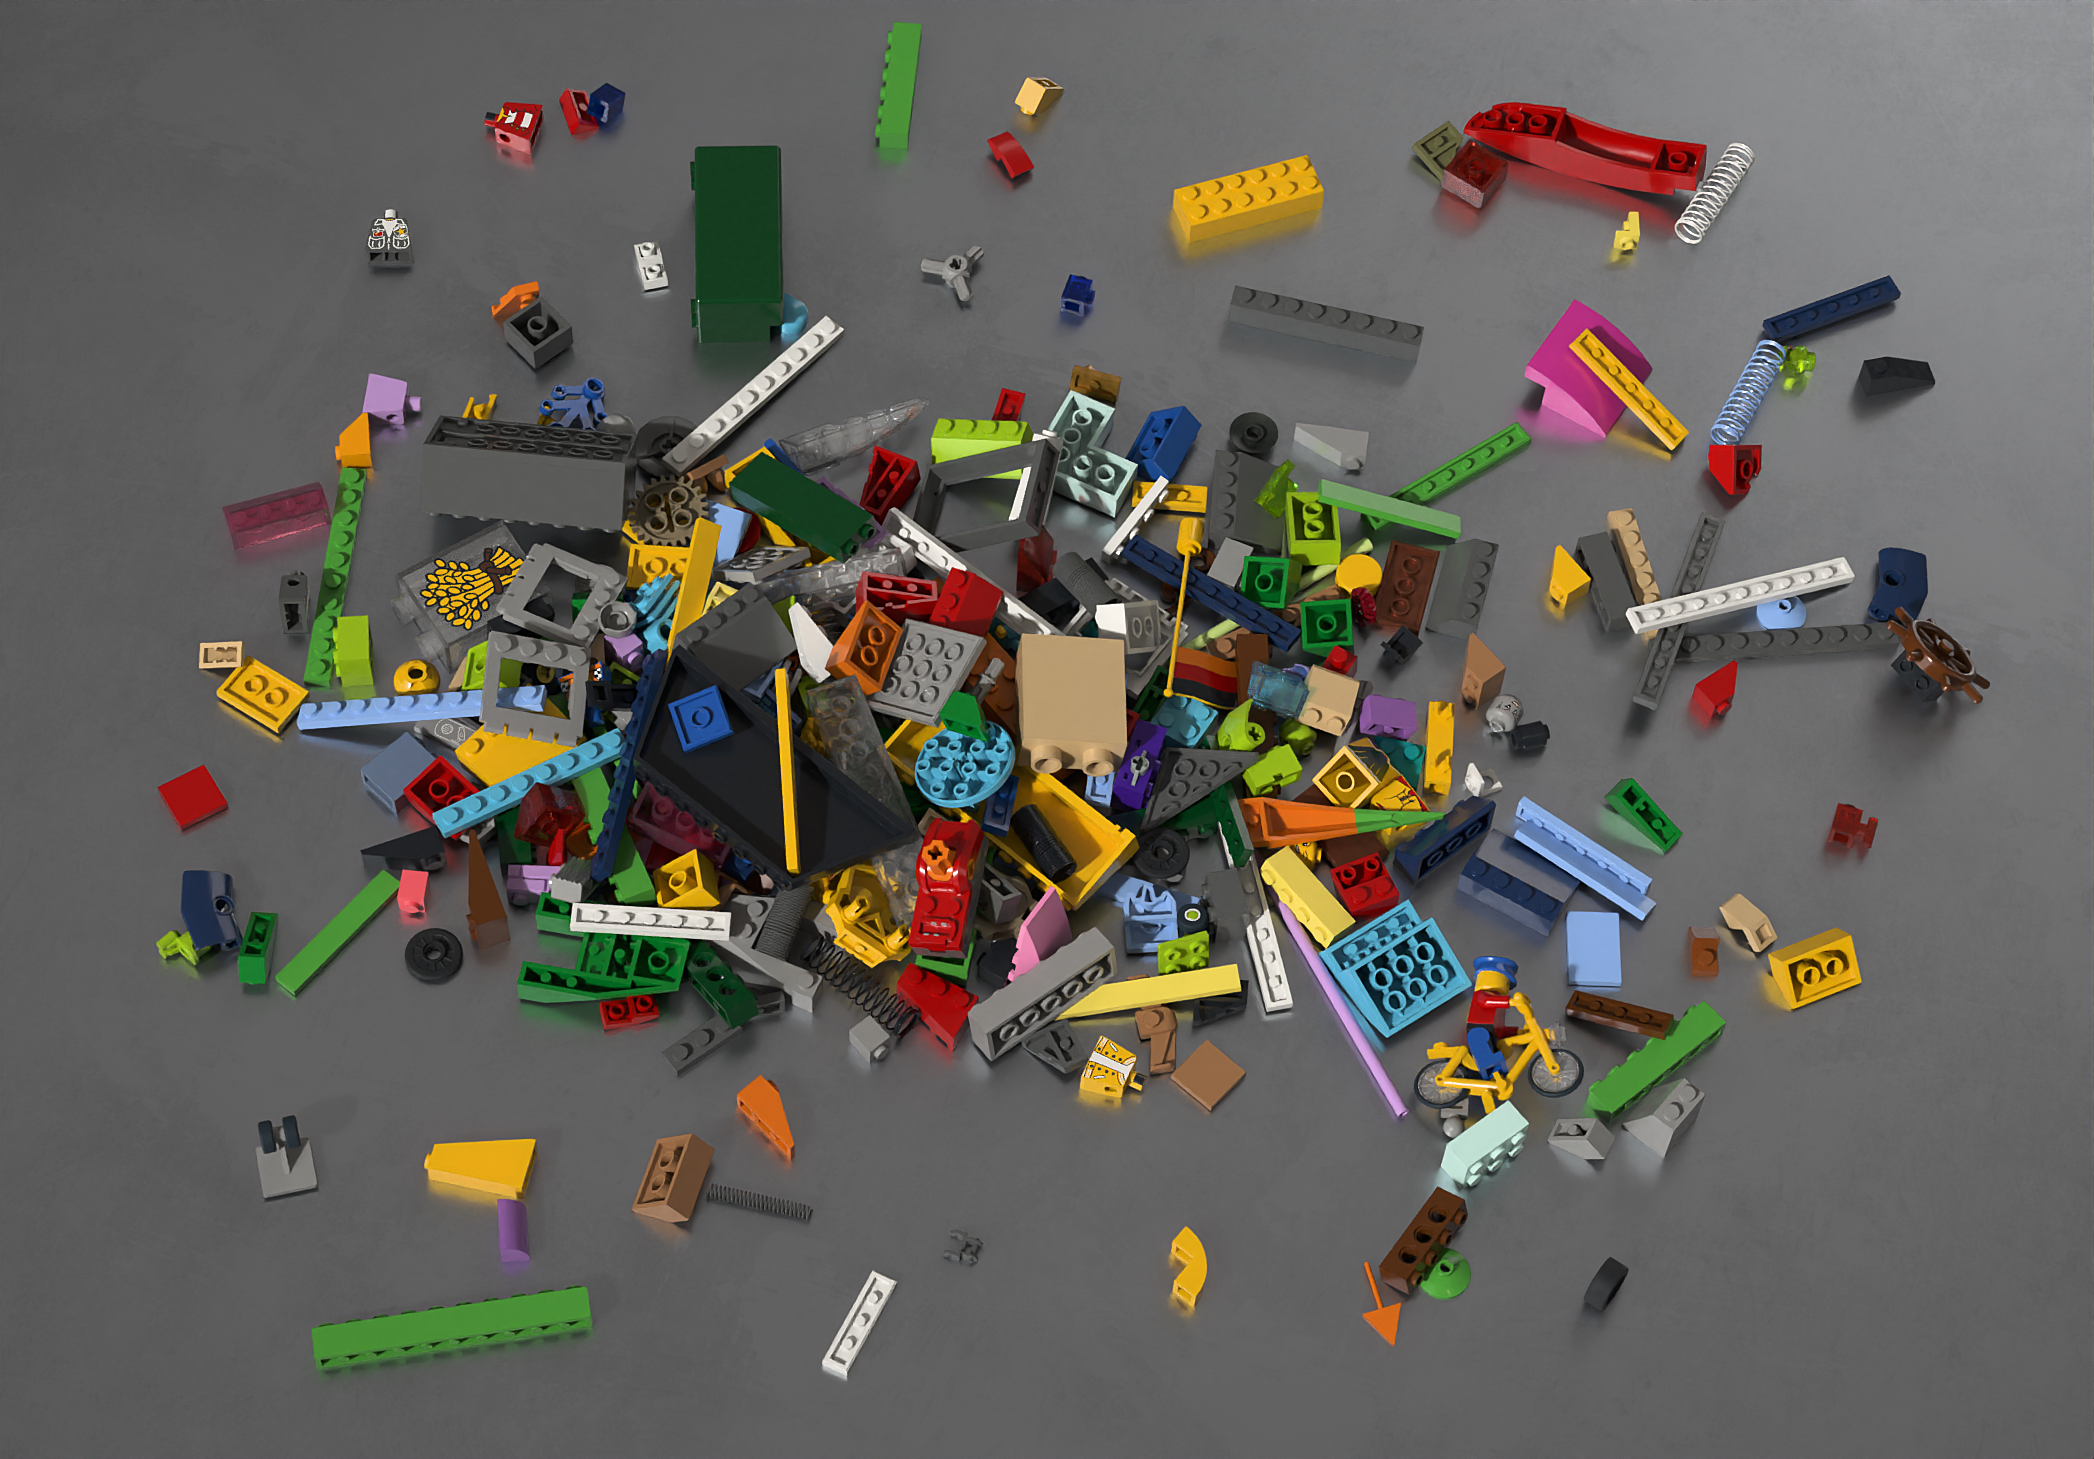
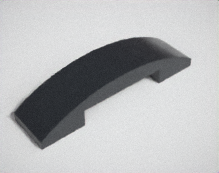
[585,680,638,712]

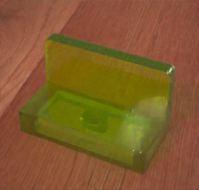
[1255,459,1298,519]

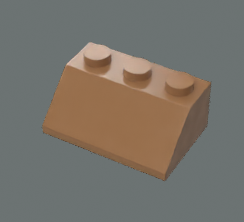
[631,1133,715,1223]

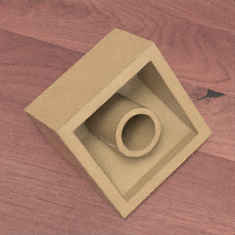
[1293,664,1360,737]

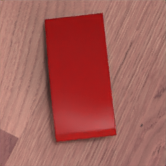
[987,131,1034,179]
[599,994,659,1030]

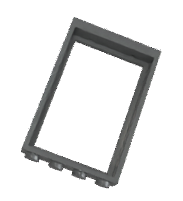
[913,439,1060,561]

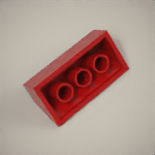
[928,567,1004,682]

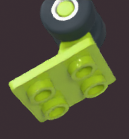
[1157,903,1209,976]

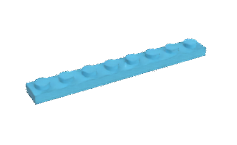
[432,728,625,838]

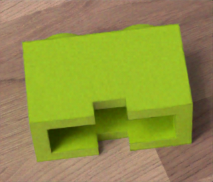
[1240,744,1303,798]

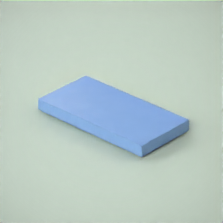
[686,500,752,594]

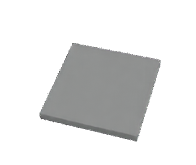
[858,618,987,728]

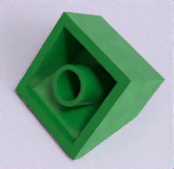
[1240,556,1302,609]
[1300,599,1354,657]

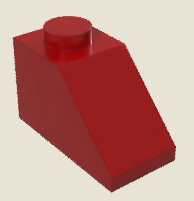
[1692,660,1738,718]

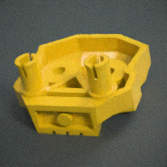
[825,864,917,968]

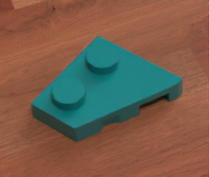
[1375,736,1426,792]

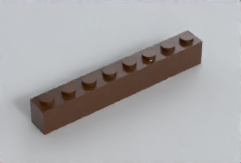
[1235,634,1281,799]

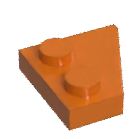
[491,281,539,317]

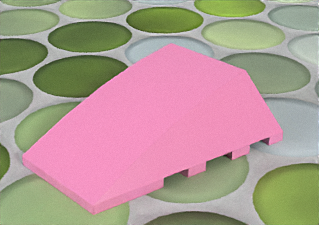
[1008,886,1073,985]

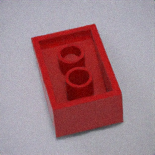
[403,755,480,840]

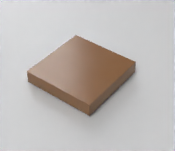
[1171,1039,1246,1111]

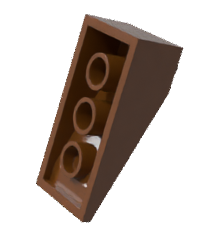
[466,829,510,950]

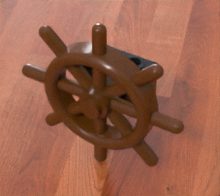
[1886,607,1990,704]

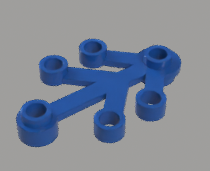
[539,377,608,430]

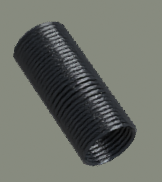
[1010,804,1078,884]

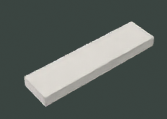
[822,1270,897,1376]

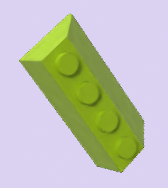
[931,418,1034,479]

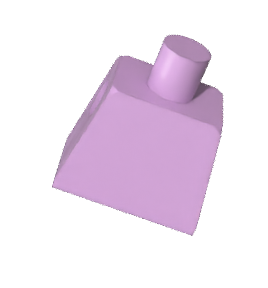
[362,373,422,426]

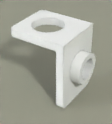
[1465,763,1503,798]

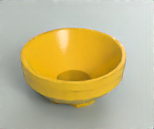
[394,659,440,696]

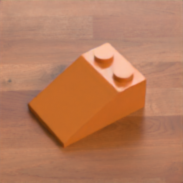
[825,600,904,698]

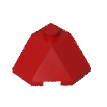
[1708,444,1762,495]

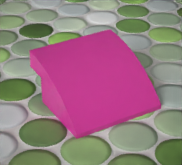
[1525,299,1653,438]

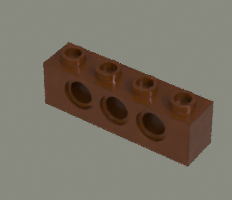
[1379,1186,1468,1295]

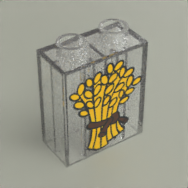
[390,520,555,674]

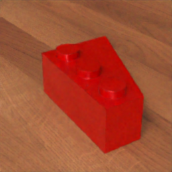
[859,445,921,526]
[855,571,937,624]
[896,962,979,1052]

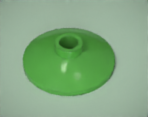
[1420,1248,1471,1299]

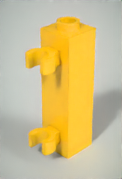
[1423,701,1455,795]

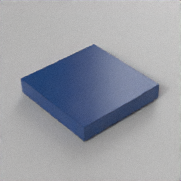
[668,685,734,753]

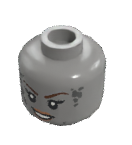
[1486,694,1524,732]

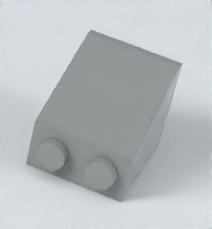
[1622,1078,1706,1158]

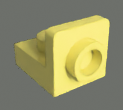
[1613,212,1640,250]

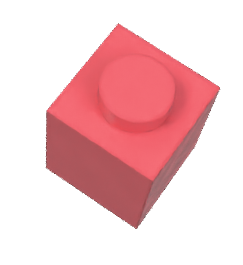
[397,870,431,913]

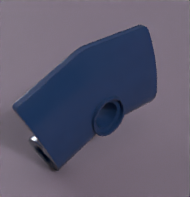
[1868,547,1928,620]
[181,870,243,951]

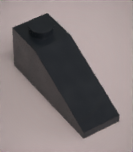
[1859,356,1936,396]
[360,826,447,872]

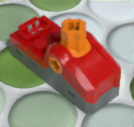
[908,818,989,959]

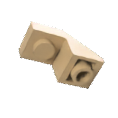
[1719,893,1778,952]

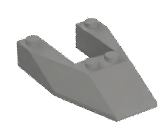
[685,892,837,1012]

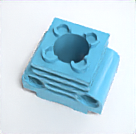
[629,573,709,659]

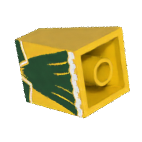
[1312,736,1403,809]

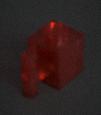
[1827,803,1878,848]

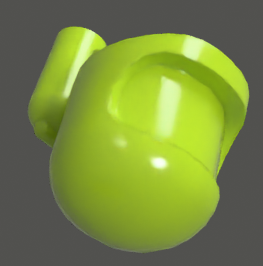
[156,930,213,965]

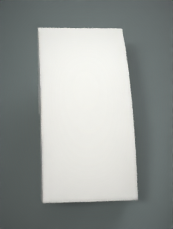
[634,241,668,290]

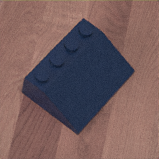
[1457,829,1582,937]

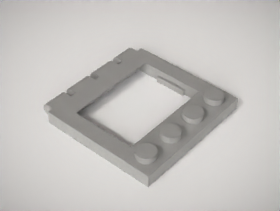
[496,543,628,649]
[479,631,591,747]

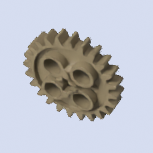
[628,474,710,547]

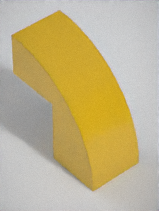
[1171,1226,1207,1307]

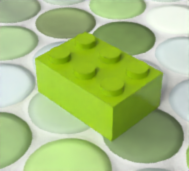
[1285,492,1341,565]

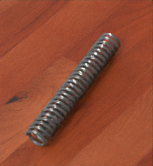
[706,1183,813,1221]

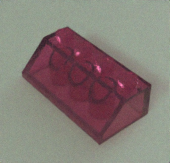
[222,482,332,550]
[627,781,732,871]

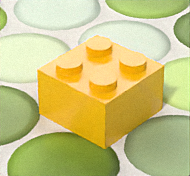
[653,849,720,911]

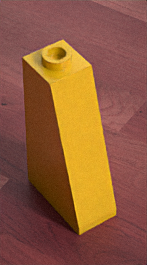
[424,1139,538,1199]

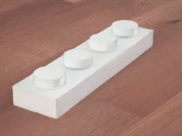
[1101,476,1169,564]

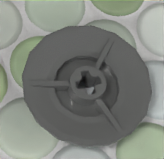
[637,416,704,478]

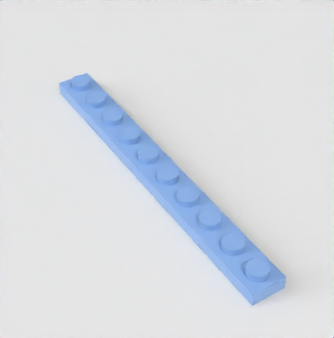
[297,685,547,730]

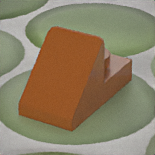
[1689,927,1720,976]

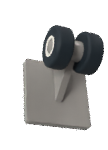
[255,1115,318,1198]

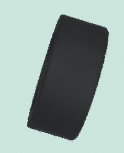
[1584,1257,1629,1311]

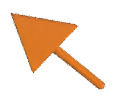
[1362,1261,1401,1346]

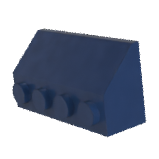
[1393,796,1496,885]

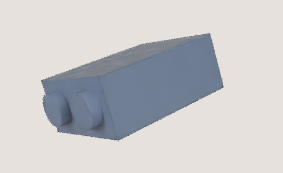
[360,732,438,814]

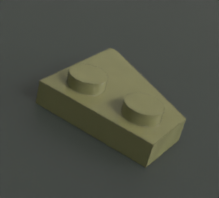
[1412,121,1464,181]

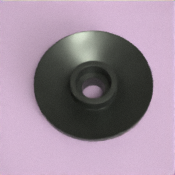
[1229,412,1278,455]

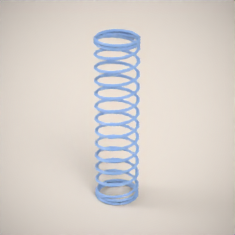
[1710,340,1787,444]

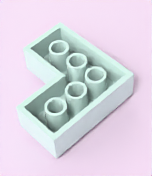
[1047,390,1138,517]

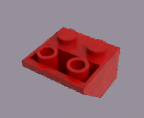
[1330,852,1400,925]

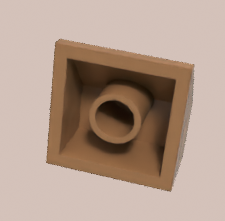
[1461,633,1506,709]

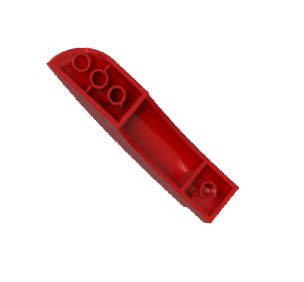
[1463,102,1707,195]

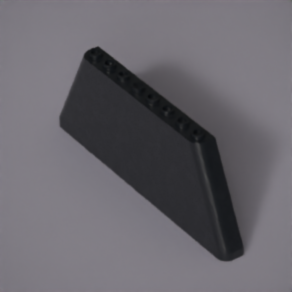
[633,645,916,891]

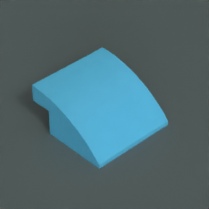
[1318,899,1472,1037]

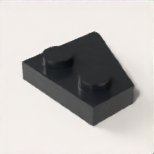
[1192,980,1249,1026]

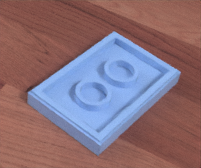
[1566,911,1622,987]

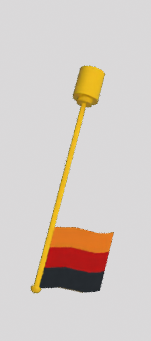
[1164,517,1237,710]

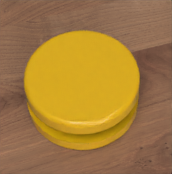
[1335,554,1382,599]

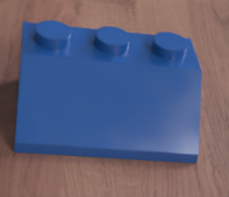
[1125,406,1202,482]

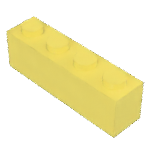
[1259,845,1356,948]

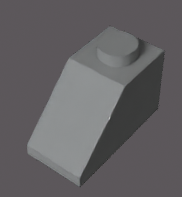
[1547,1118,1615,1159]

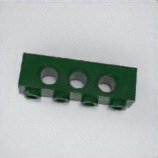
[683,939,759,1030]

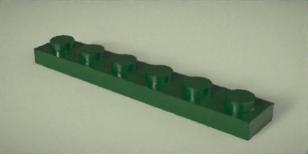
[1197,735,1254,867]

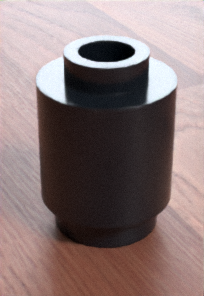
[1510,720,1550,751]

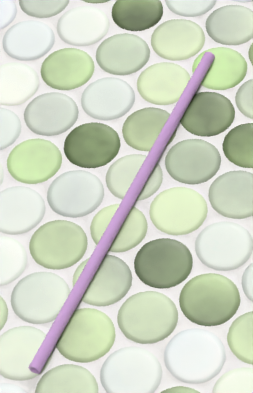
[1254,847,1410,1118]

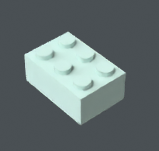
[1441,1100,1529,1190]

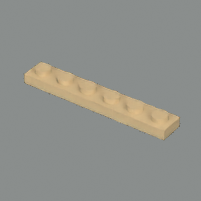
[1607,508,1662,641]

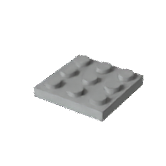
[710,545,811,585]

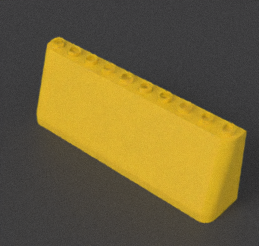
[879,719,1139,911]

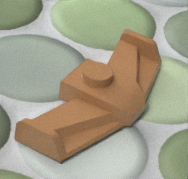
[1126,974,1178,1075]

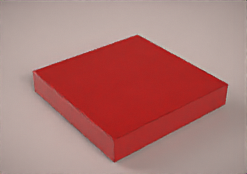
[158,765,228,830]

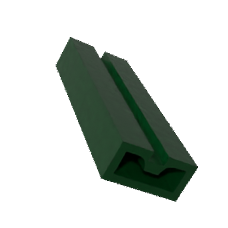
[729,452,877,564]

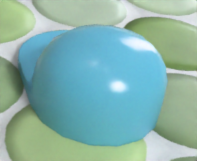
[773,293,808,335]

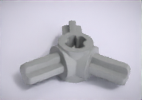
[921,246,984,302]

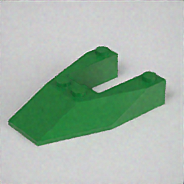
[517,892,690,1003]

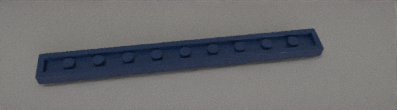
[590,649,668,882]

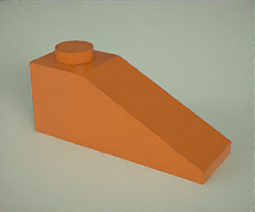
[737,1075,795,1159]

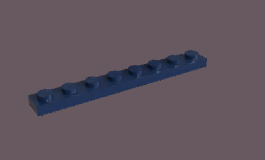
[1122,535,1302,653]

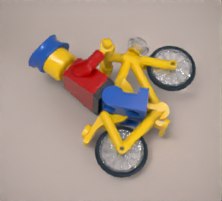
[1414,956,1584,1114]

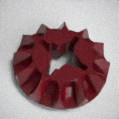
[1349,587,1377,627]

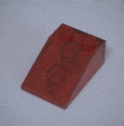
[1016,524,1058,592]

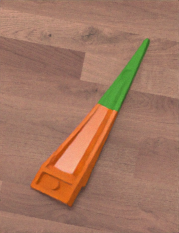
[1237,797,1445,849]

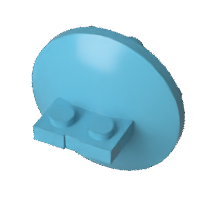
[915,720,1015,812]

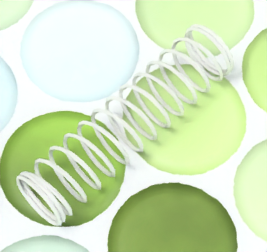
[1675,143,1755,244]

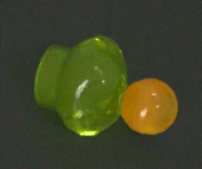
[1777,345,1816,375]

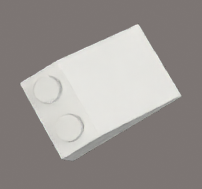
[1095,600,1162,655]

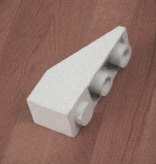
[788,602,834,685]

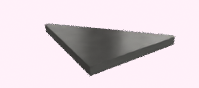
[1140,747,1261,833]

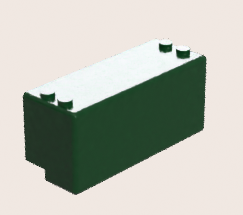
[690,145,784,343]

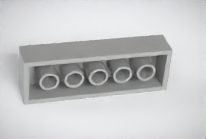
[967,927,1118,1061]

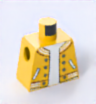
[1080,1035,1147,1098]

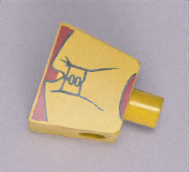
[1369,774,1430,836]

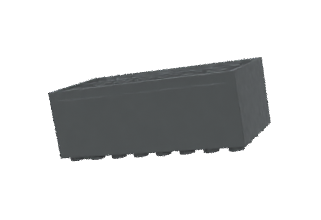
[421,415,638,533]

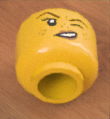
[1285,841,1322,871]

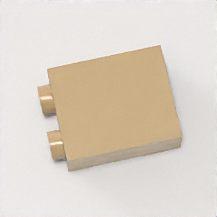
[1015,633,1127,777]

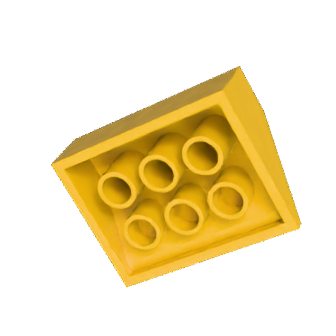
[455,683,588,809]

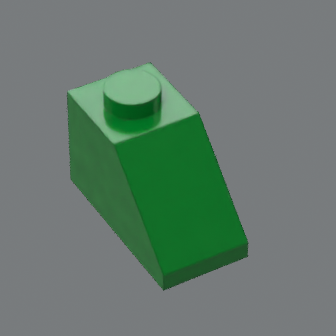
[939,691,991,742]

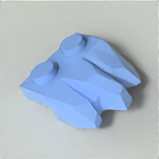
[1124,883,1178,954]

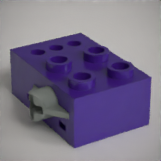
[1110,719,1167,812]

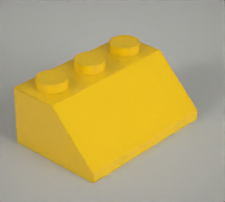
[1768,927,1862,1009]

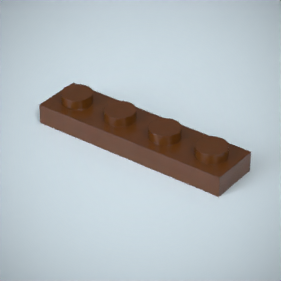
[1565,990,1674,1040]

